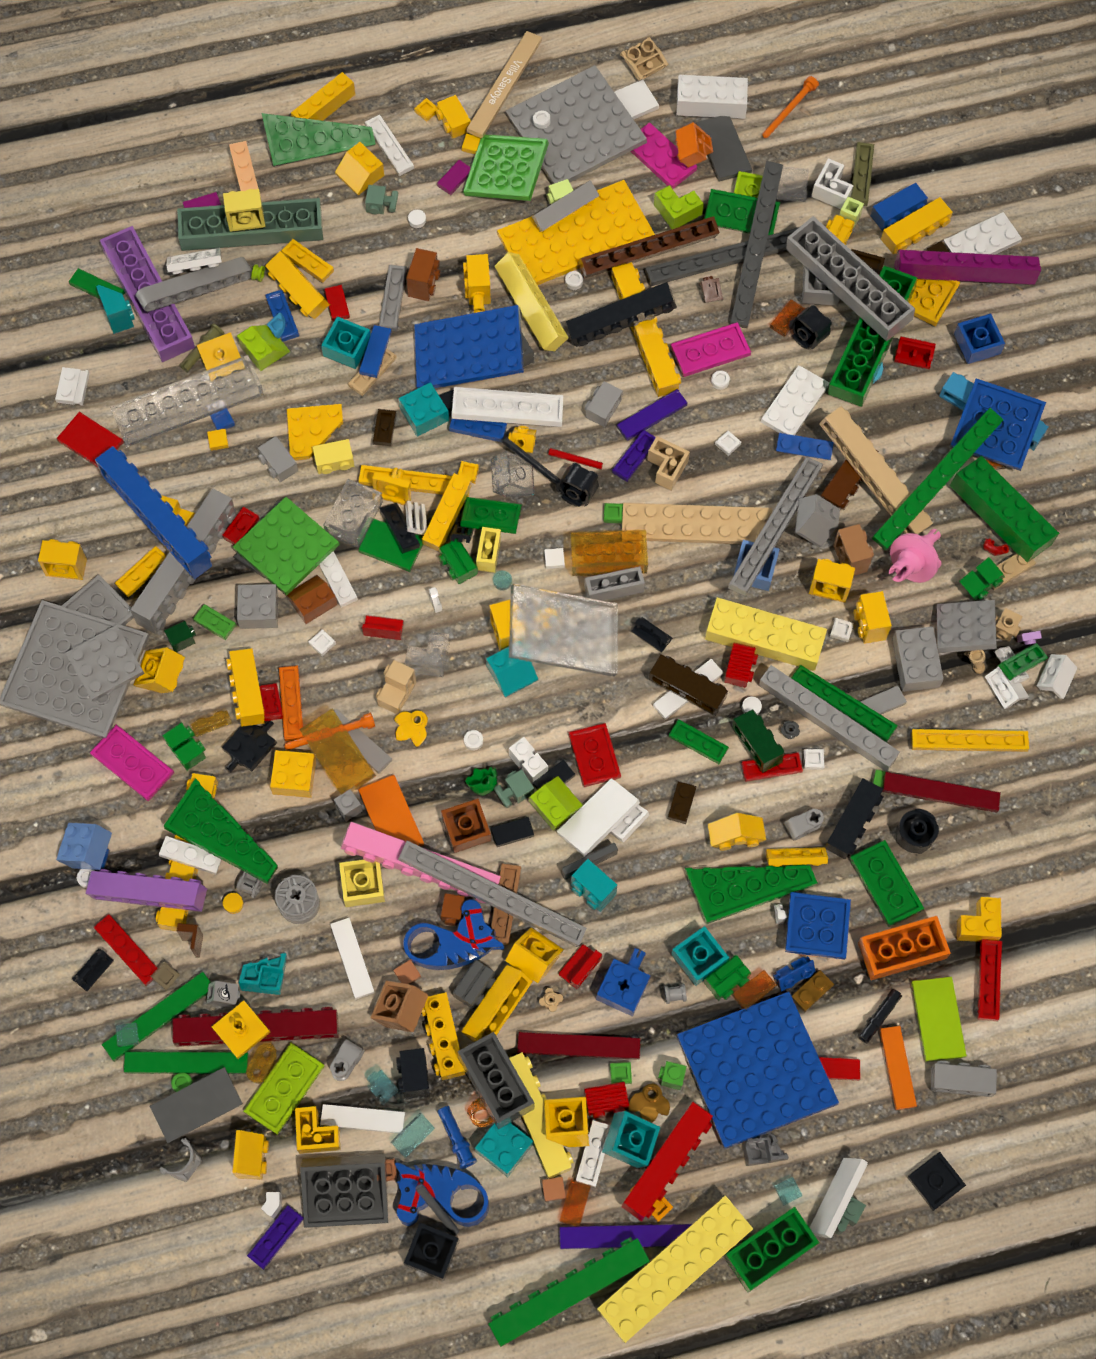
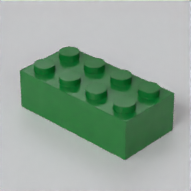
[724,1207,820,1293]

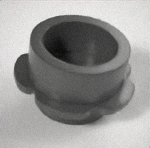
[781,721,800,739]

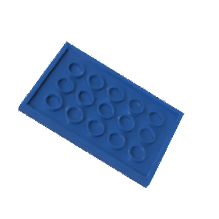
[414,305,524,389]

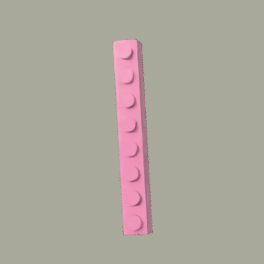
[340,822,501,903]

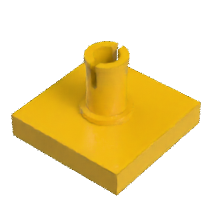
[197,332,244,380]
[372,468,411,505]
[212,1001,270,1059]

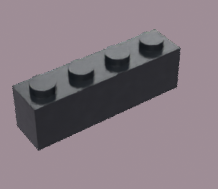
[825,778,884,859]

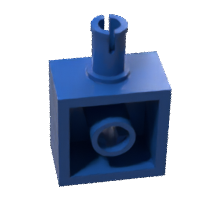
[596,948,651,1017]

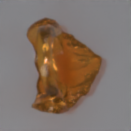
[467,1098,493,1127]

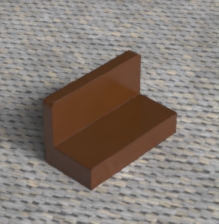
[177,923,203,958]

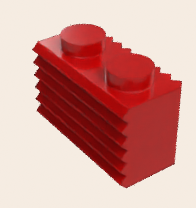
[724,642,758,688]
[584,1082,629,1118]

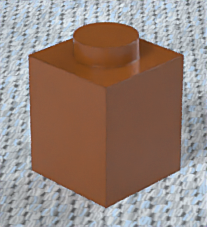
[441,893,465,926]

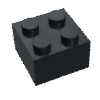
[396,1048,430,1099]
[404,1223,460,1281]

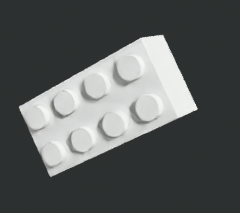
[676,75,748,119]

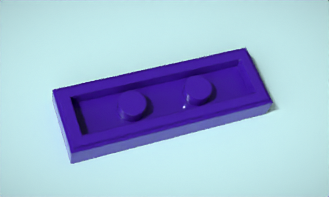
[612,430,656,482]
[247,1205,304,1270]

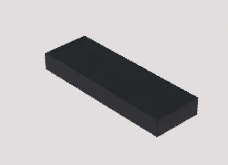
[380,502,420,554]

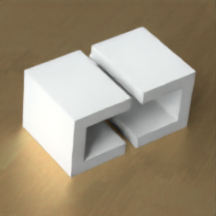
[509,737,548,784]

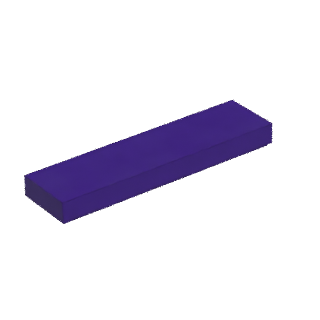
[617,389,688,441]

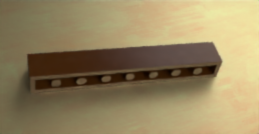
[578,216,720,279]

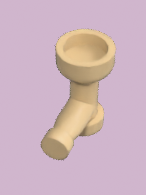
[965,650,985,674]

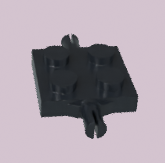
[222,721,277,773]

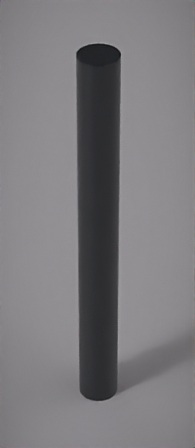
[502,437,560,485]

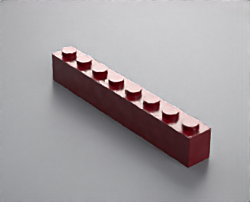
[173,1007,339,1047]

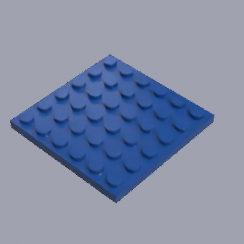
[677,992,839,1149]

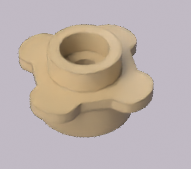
[539,988,563,1012]

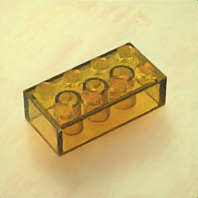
[570,530,648,576]
[299,708,376,794]

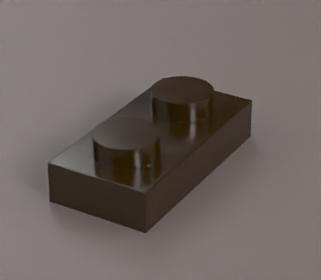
[373,409,396,446]
[667,781,697,824]

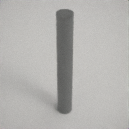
[415,1184,460,1236]

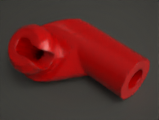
[983,538,1009,556]

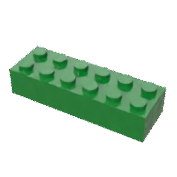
[950,456,1060,563]

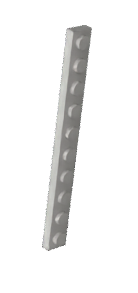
[728,456,823,596]
[398,841,587,947]

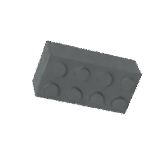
[457,1032,535,1129]

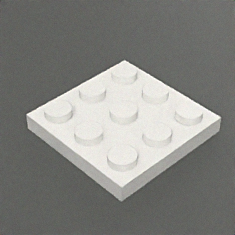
[166,247,222,274]

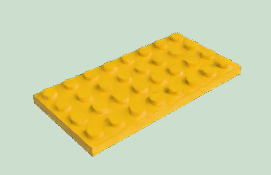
[497,180,655,285]

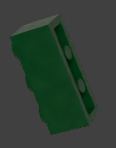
[732,709,784,773]

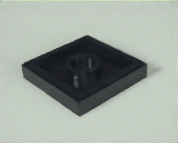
[907,1152,966,1211]

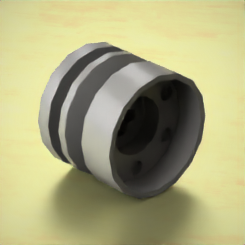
[275,875,320,924]

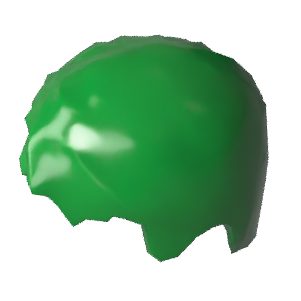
[465,767,497,796]

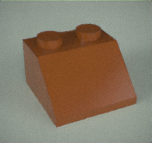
[285,575,337,624]

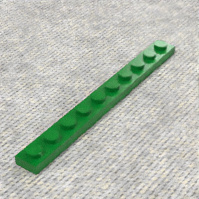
[872,408,1003,550]

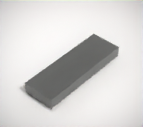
[562,843,618,880]

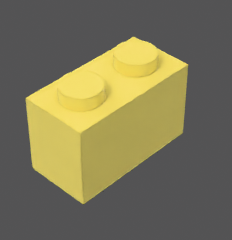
[312,439,355,474]
[476,527,501,573]

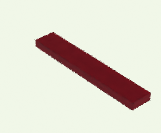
[882,772,1001,813]
[517,1032,640,1060]

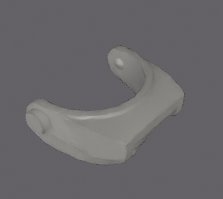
[160,1138,203,1182]

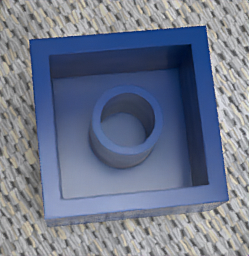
[954,313,1005,364]

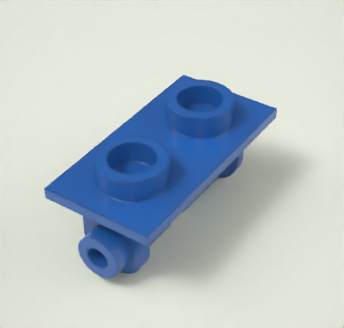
[773,956,815,991]

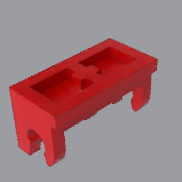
[894,336,936,369]

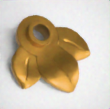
[629,1083,670,1123]

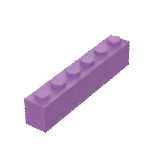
[85,869,207,912]

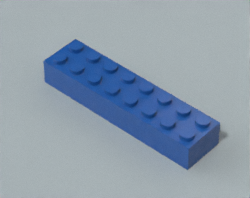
[95,446,212,580]

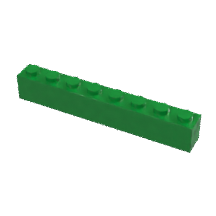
[488,1237,650,1347]

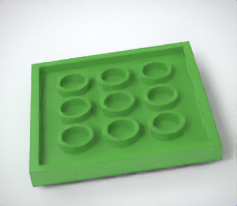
[463,135,549,201]
[233,497,340,596]

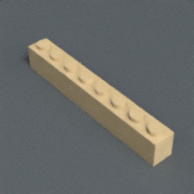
[820,406,933,535]

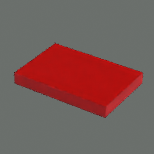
[56,411,124,467]
[568,723,621,787]

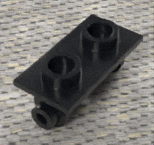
[631,617,673,653]
[72,948,114,992]

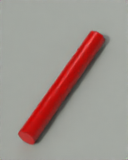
[548,448,603,470]

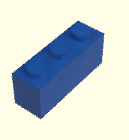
[870,183,928,231]

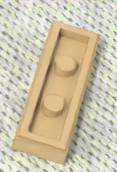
[348,349,397,396]

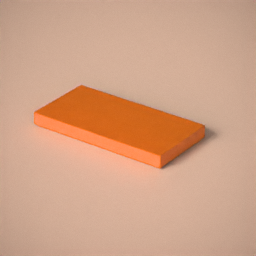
[358,775,424,847]

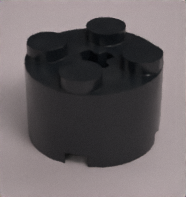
[789,305,832,349]
[556,463,599,507]
[896,809,939,854]

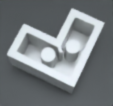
[812,158,853,209]

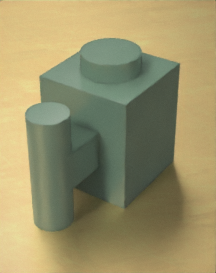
[365,185,399,214]
[494,769,534,808]
[835,1197,866,1235]

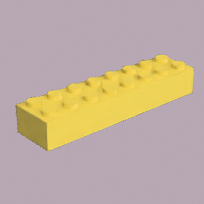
[596,1196,753,1343]

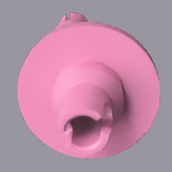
[889,529,941,583]

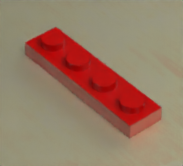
[93,914,157,986]
[978,939,1002,1022]

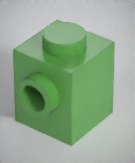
[658,1061,687,1090]

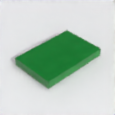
[461,497,522,534]
[359,519,423,572]

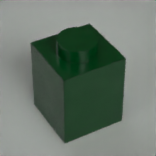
[164,621,196,652]

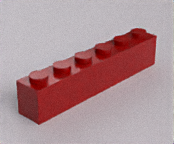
[621,1102,713,1222]

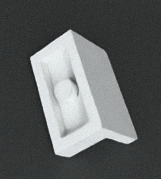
[1037,654,1077,699]
[985,667,1029,709]

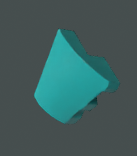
[239,953,287,995]

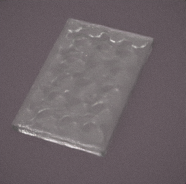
[509,584,618,677]

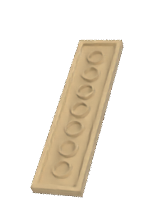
[622,503,772,544]

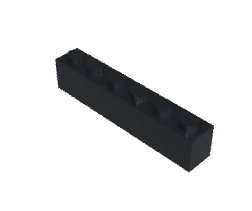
[566,282,677,347]

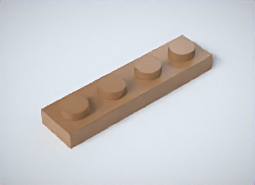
[491,864,521,945]

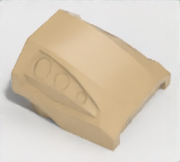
[620,37,668,81]

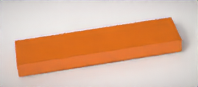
[279,665,304,741]
[880,1026,917,1110]

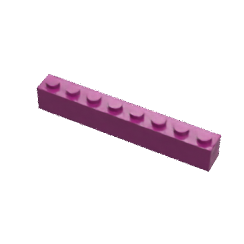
[894,250,1041,285]

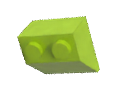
[237,325,290,371]
[528,776,583,831]

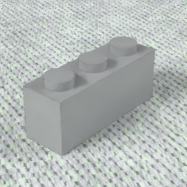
[584,566,645,604]
[931,1061,997,1097]

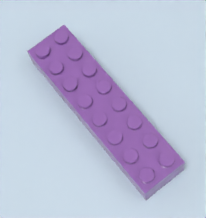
[100,226,195,362]

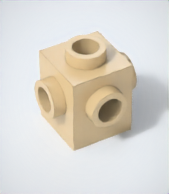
[996,608,1023,641]

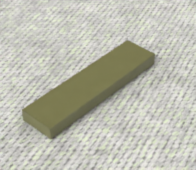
[851,142,875,206]

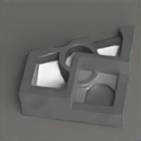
[742,1132,789,1166]

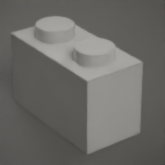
[585,381,623,427]
[258,436,298,482]

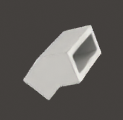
[261,1192,282,1219]

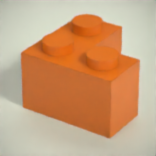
[675,122,713,168]

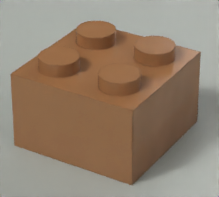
[833,524,874,576]
[371,981,428,1033]

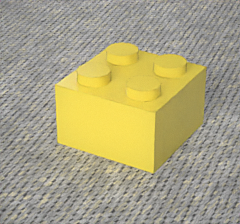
[223,189,265,232]
[339,860,385,907]

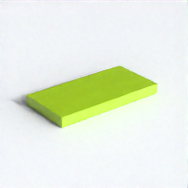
[911,977,967,1062]
[243,1043,325,1135]

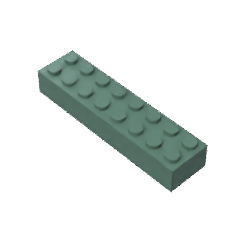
[177,198,323,251]

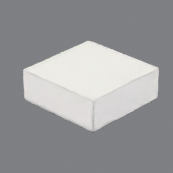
[715,430,741,456]
[544,548,565,569]
[830,618,854,642]
[309,629,336,656]
[804,749,825,770]

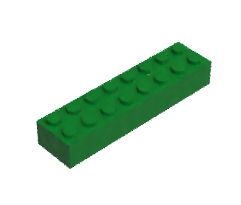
[828,266,918,407]

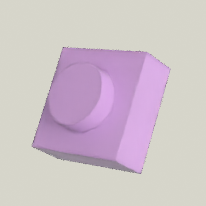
[1017,631,1042,645]

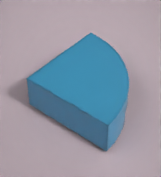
[267,313,285,339]

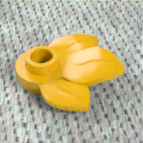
[394,711,428,747]

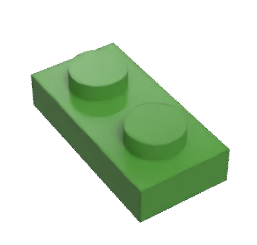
[193,604,236,640]

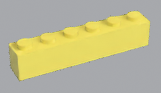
[495,252,569,352]
[509,1052,574,1179]

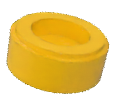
[223,893,244,914]

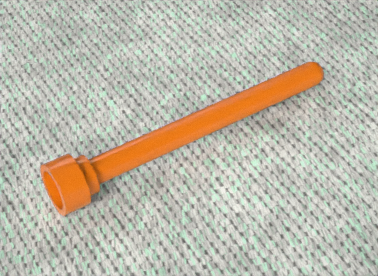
[762,76,819,138]
[284,712,376,750]

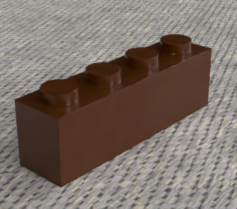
[821,450,879,510]

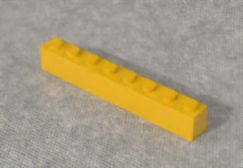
[611,262,681,397]
[156,773,218,932]

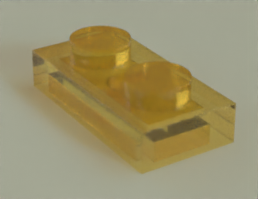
[191,710,232,737]

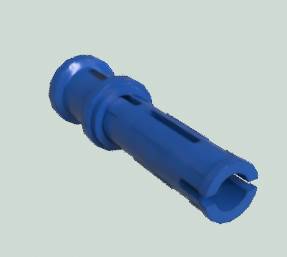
[437,1106,477,1169]

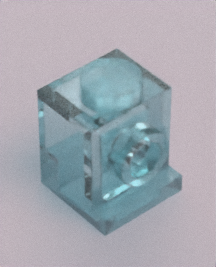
[366,1070,398,1105]

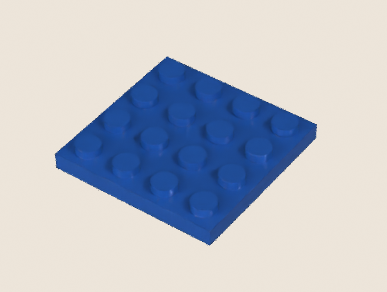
[950,378,1046,471]

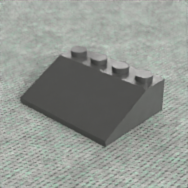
[300,1154,388,1228]

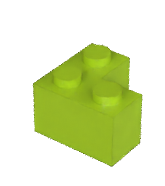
[654,185,704,229]

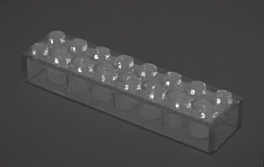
[110,355,264,447]

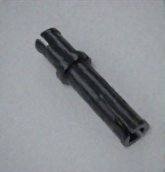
[857,989,902,1044]

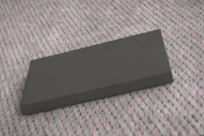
[696,116,752,182]
[150,1067,243,1143]

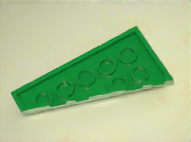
[261,113,376,166]
[164,778,278,884]
[685,865,818,925]

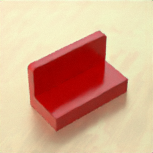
[362,615,404,640]
[559,944,602,990]

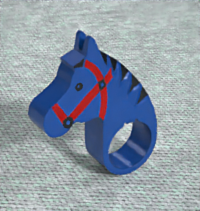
[404,900,505,970]
[395,1163,489,1227]

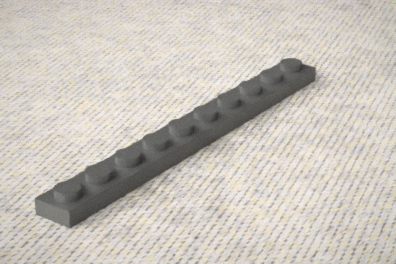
[730,161,784,329]
[646,227,799,286]

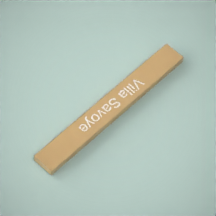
[467,31,542,139]

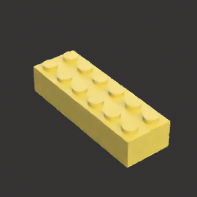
[705,597,827,671]

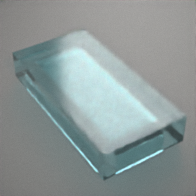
[390,1113,435,1158]

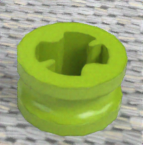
[251,264,265,282]

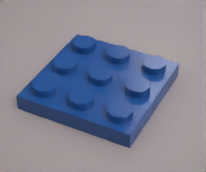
[785,892,851,960]

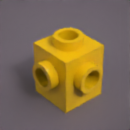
[509,425,537,453]

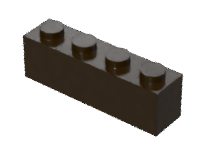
[649,655,728,716]

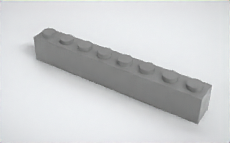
[759,665,900,772]

